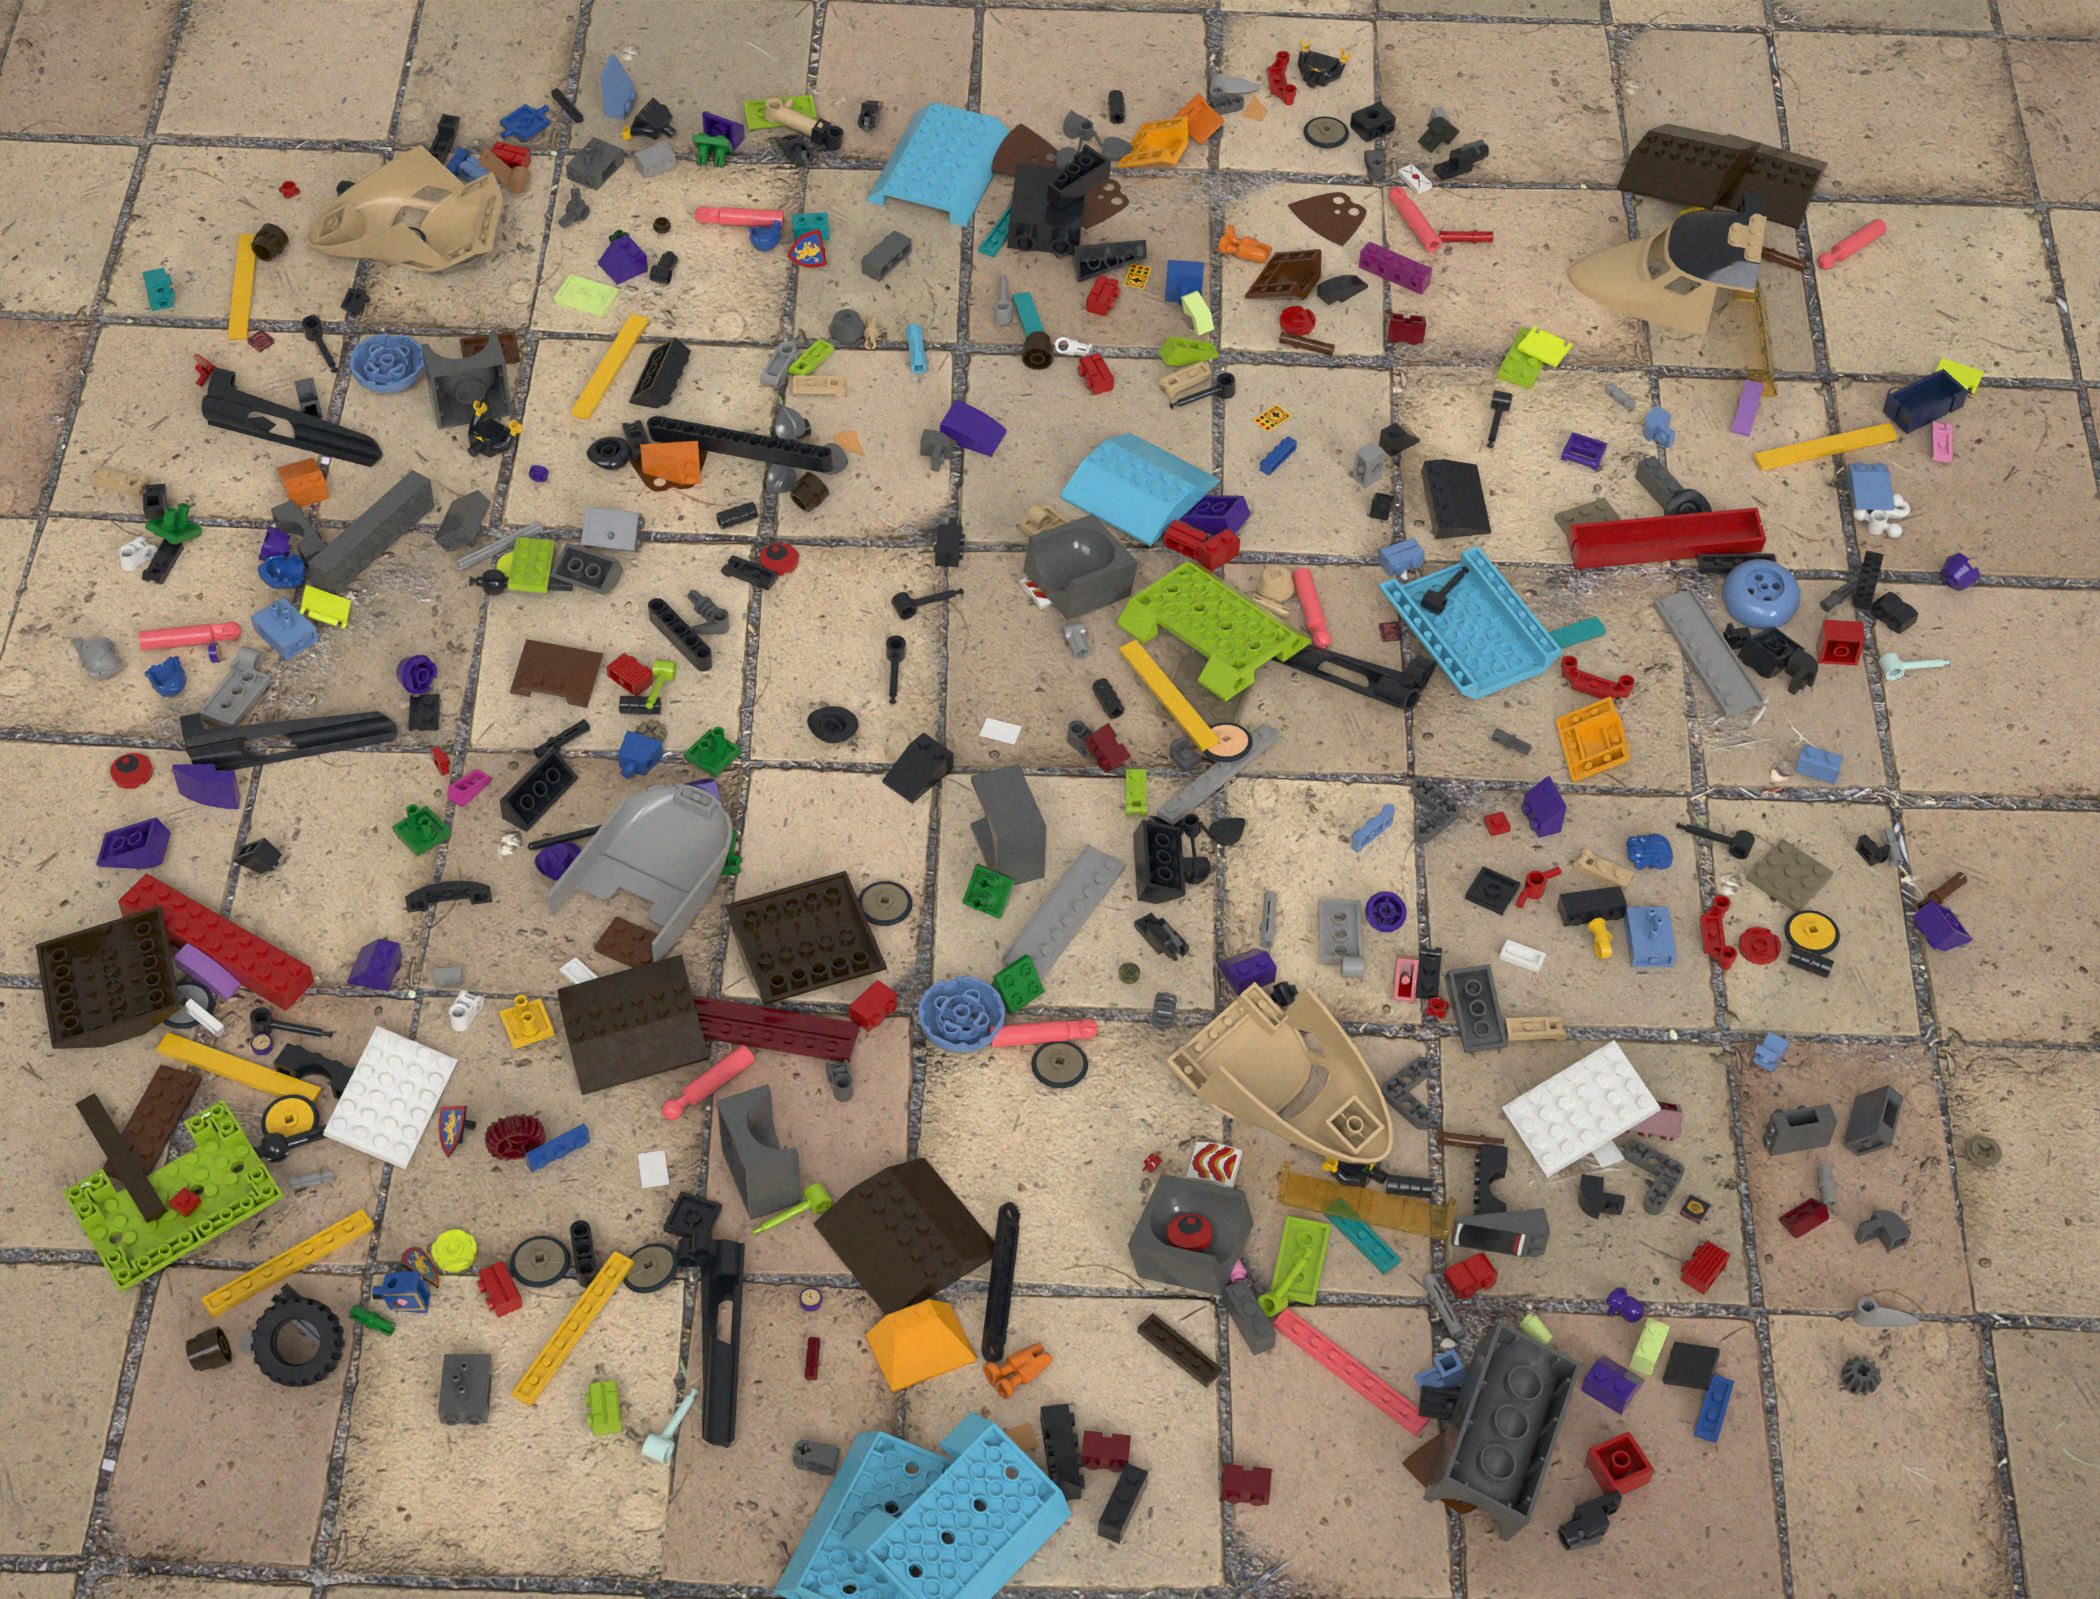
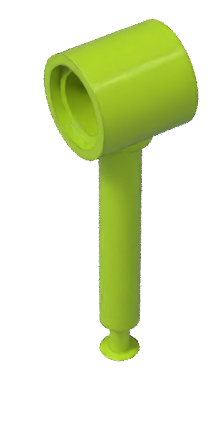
[645,659,677,709]
[751,1183,833,1236]
[1258,1247,1314,1317]

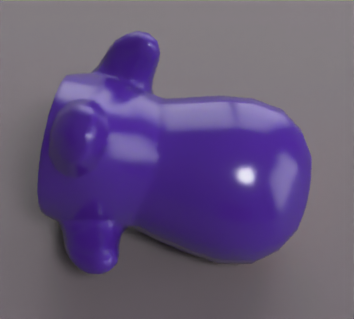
[1606,1287,1645,1323]

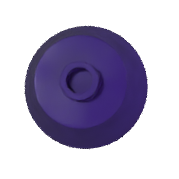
[259,526,292,561]
[1940,553,1980,591]
[396,655,437,694]
[1365,891,1407,933]

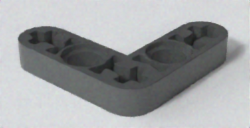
[1205,95,1244,140]
[1411,777,1460,843]
[1381,1057,1433,1130]
[1623,1141,1685,1215]

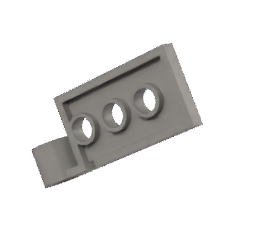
[198,646,272,727]
[1318,899,1364,978]

